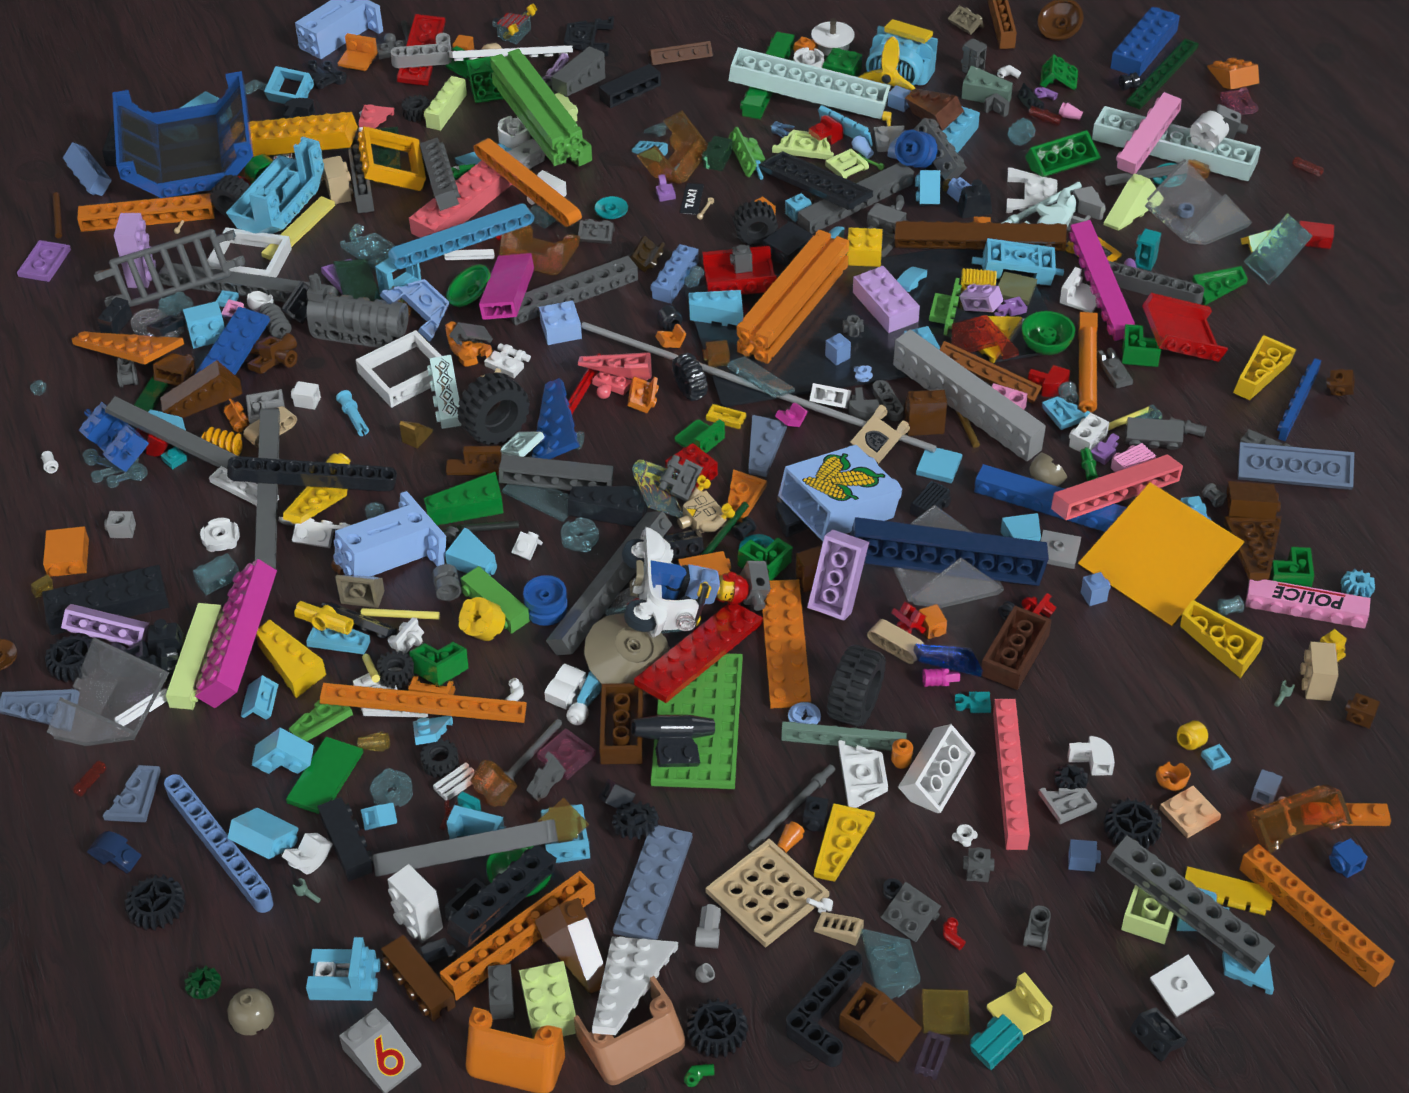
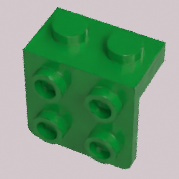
[675,419,725,453]

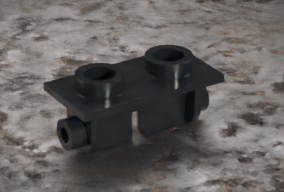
[1017,83,1044,114]

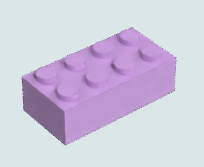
[114,213,156,288]
[853,266,920,333]
[807,530,869,620]

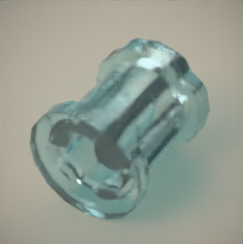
[684,266,704,288]
[1218,595,1244,616]

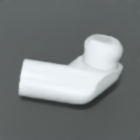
[997,65,1021,79]
[505,678,524,701]

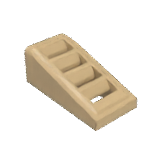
[814,912,864,946]

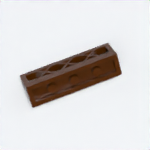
[648,41,713,66]

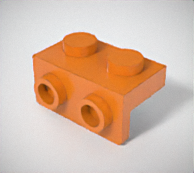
[627,376,659,413]

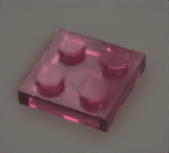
[537,728,596,780]

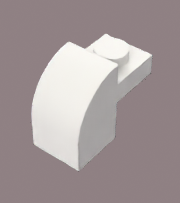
[1067,736,1115,775]
[282,833,333,874]

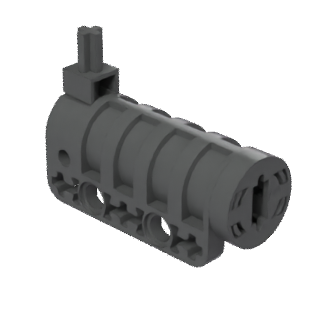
[307,273,409,348]

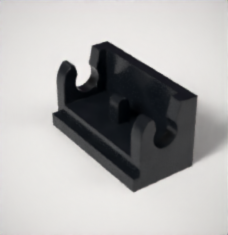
[281,281,310,324]

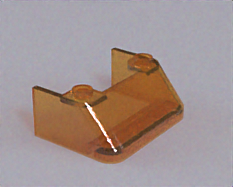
[637,111,709,184]
[1246,784,1353,853]

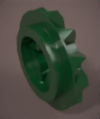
[185,966,221,999]

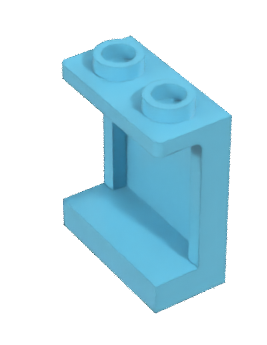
[541,804,590,863]
[447,805,506,839]

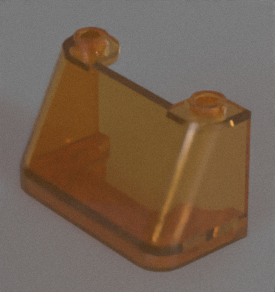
[499,225,580,275]

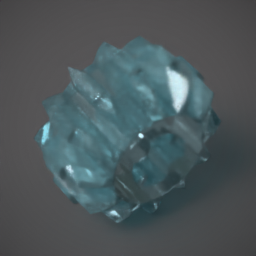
[1007,118,1036,146]

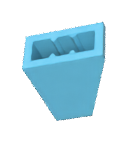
[445,528,497,576]

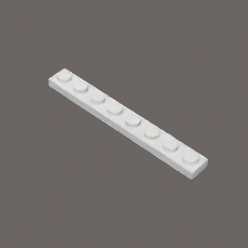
[449,45,573,61]

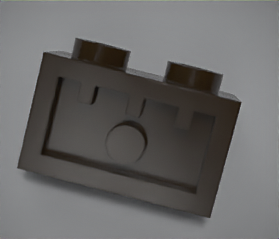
[630,235,665,272]

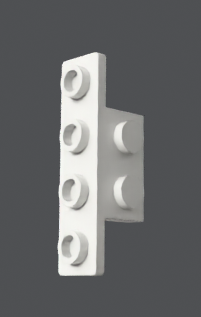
[278,517,350,548]

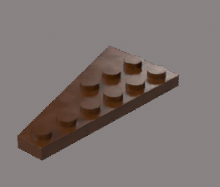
[1224,516,1282,581]

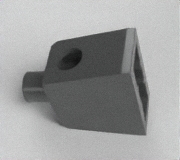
[1215,104,1248,139]
[740,561,771,611]

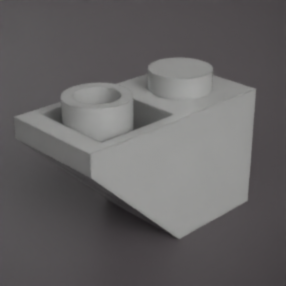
[1073,186,1105,220]

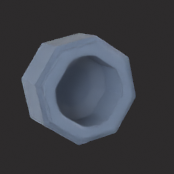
[1177,202,1195,218]

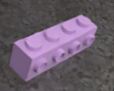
[61,604,149,647]

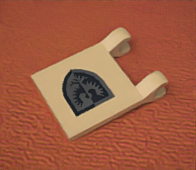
[850,405,910,464]

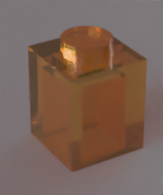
[703,340,730,367]

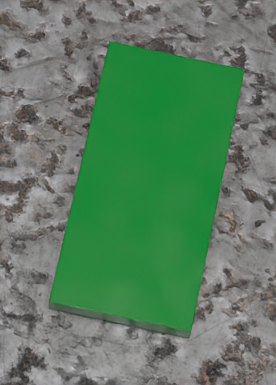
[286,737,363,814]

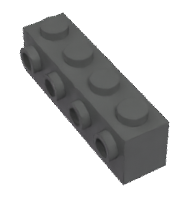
[913,118,967,181]

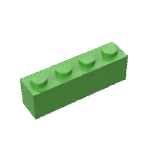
[461,566,530,633]

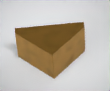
[399,421,433,449]

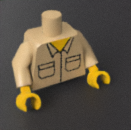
[677,475,735,533]

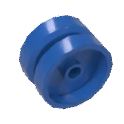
[895,130,937,168]
[523,575,568,626]

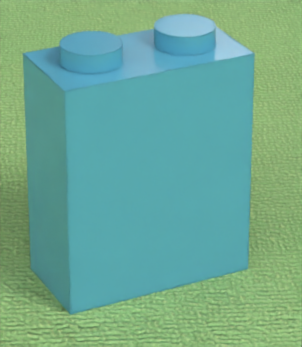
[228,808,298,859]

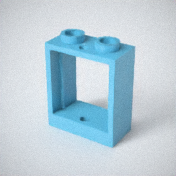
[264,66,314,104]
[375,258,421,293]

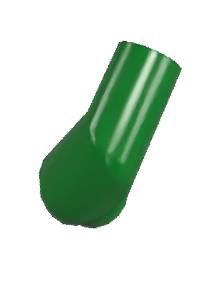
[684,1064,715,1087]

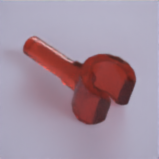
[440,800,457,830]

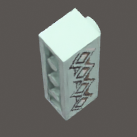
[427,355,461,429]

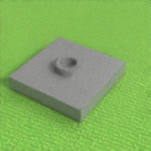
[1041,530,1081,569]

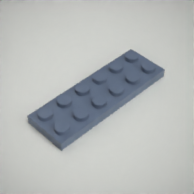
[1237,442,1354,490]
[613,825,693,940]

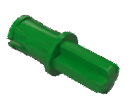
[1080,447,1098,481]

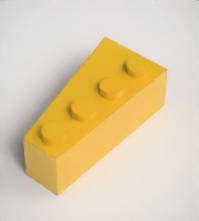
[1233,335,1296,400]
[1180,600,1264,678]

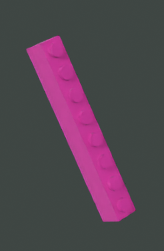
[1068,220,1135,341]

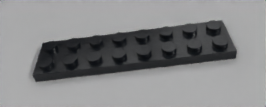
[759,151,873,210]

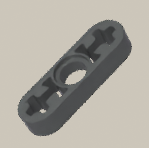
[873,380,904,421]

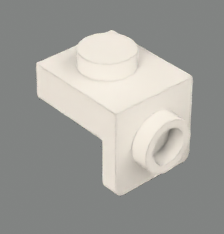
[512,531,543,560]

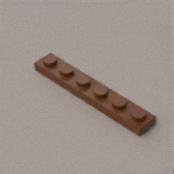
[939,341,1042,404]

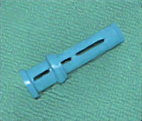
[336,390,369,436]

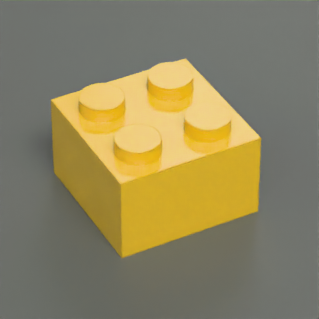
[847,228,883,267]

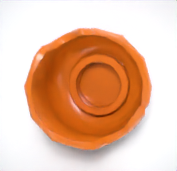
[1155,762,1191,791]

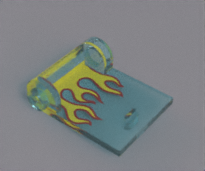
[632,459,684,518]

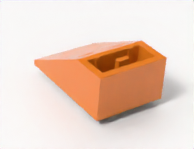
[1207,58,1259,89]

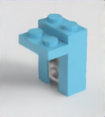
[306,937,380,1001]

